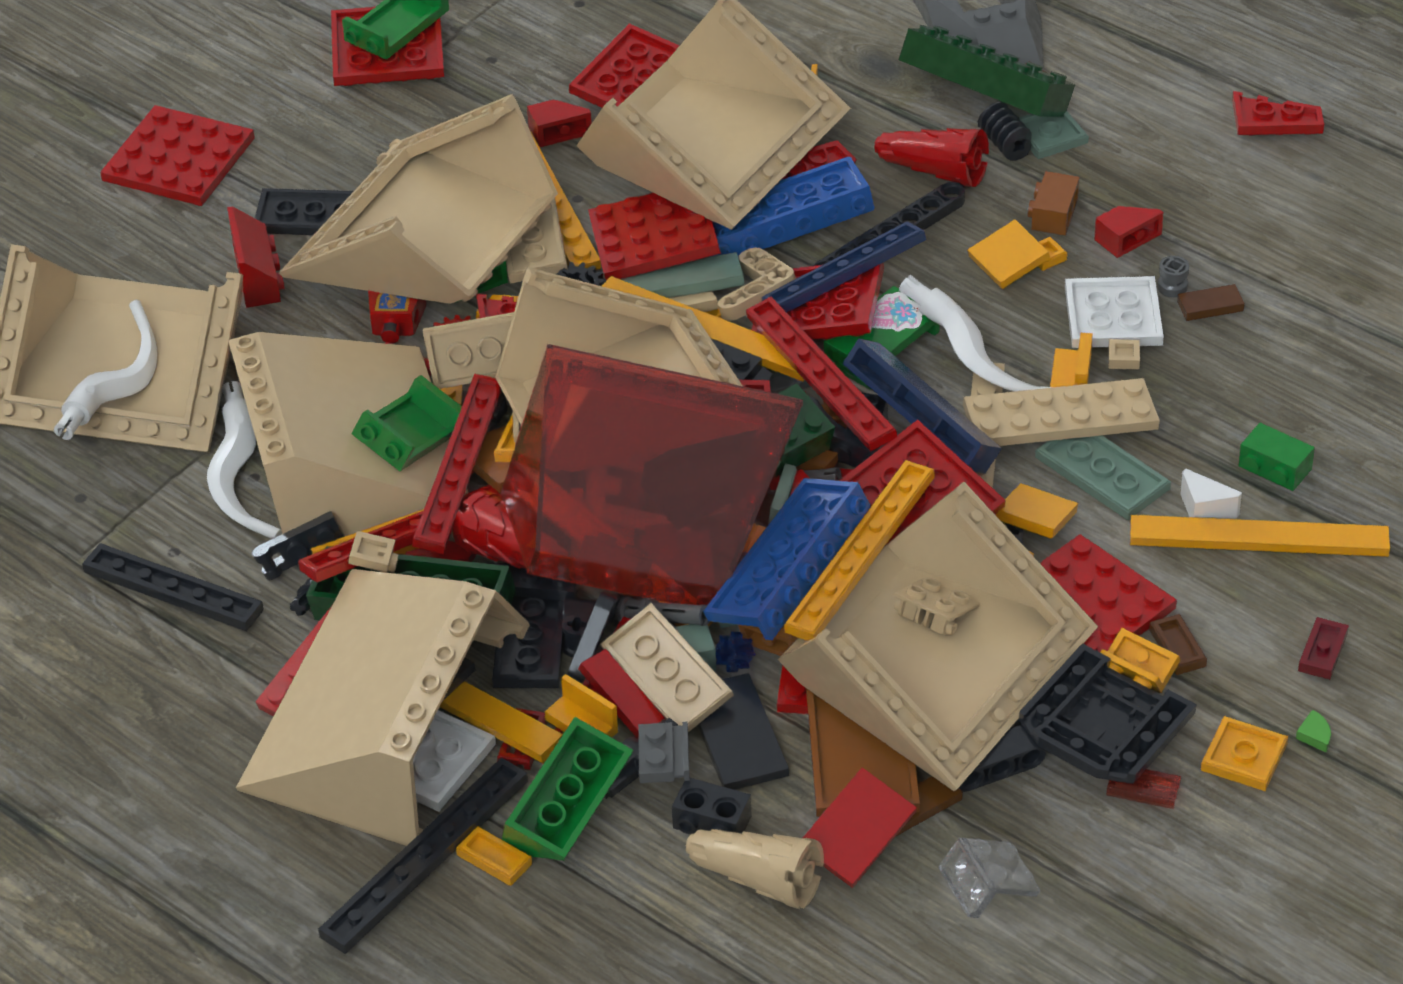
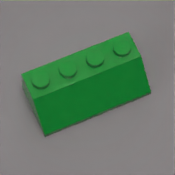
[502,717,634,861]

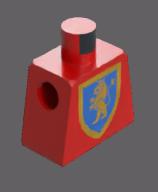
[368,290,427,344]

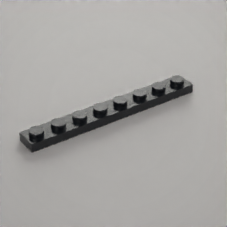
[318,757,528,954]

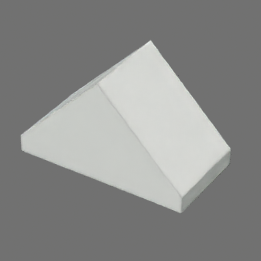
[1181,469,1242,519]

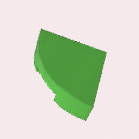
[1296,710,1331,752]

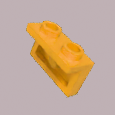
[1100,628,1181,693]

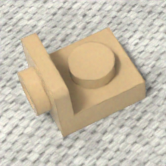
[348,531,399,573]

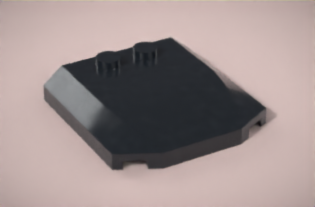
[1018,643,1197,784]

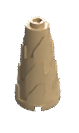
[686,829,824,909]

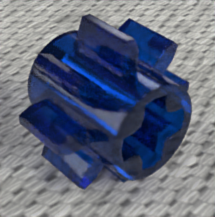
[715,631,756,672]

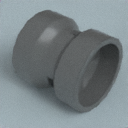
[1158,256,1189,297]

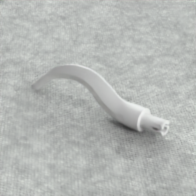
[899,275,1053,392]
[54,300,157,440]
[207,381,282,539]

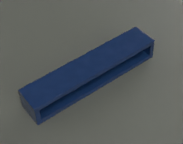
[843,338,1002,474]

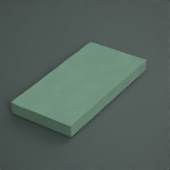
[622,252,745,298]
[1035,435,1171,520]

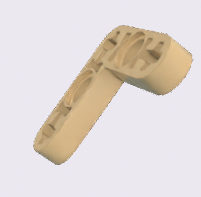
[718,248,796,321]

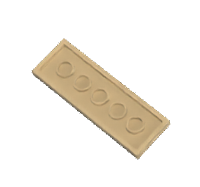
[963,378,1160,446]

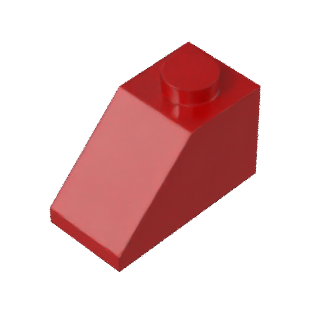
[527,99,592,148]
[1094,206,1164,258]

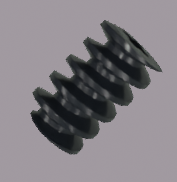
[977,101,1032,161]

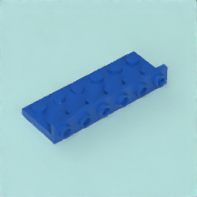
[709,156,874,258]
[703,478,870,640]

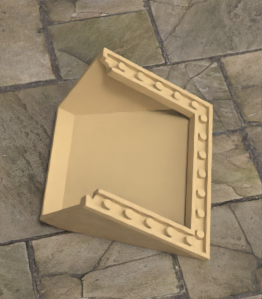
[577,0,851,230]
[279,94,558,304]
[0,244,243,453]
[495,267,767,472]
[228,332,469,536]
[778,482,1098,791]
[236,569,529,846]

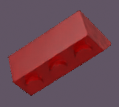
[227,206,285,308]

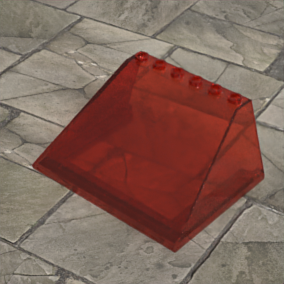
[501,344,803,606]

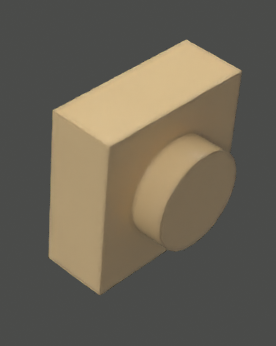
[1108,339,1140,369]

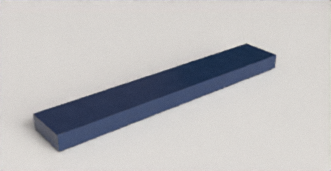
[761,221,927,313]

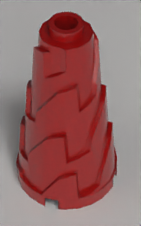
[874,128,989,187]
[453,490,569,576]

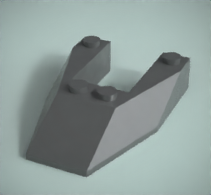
[913,0,1044,70]

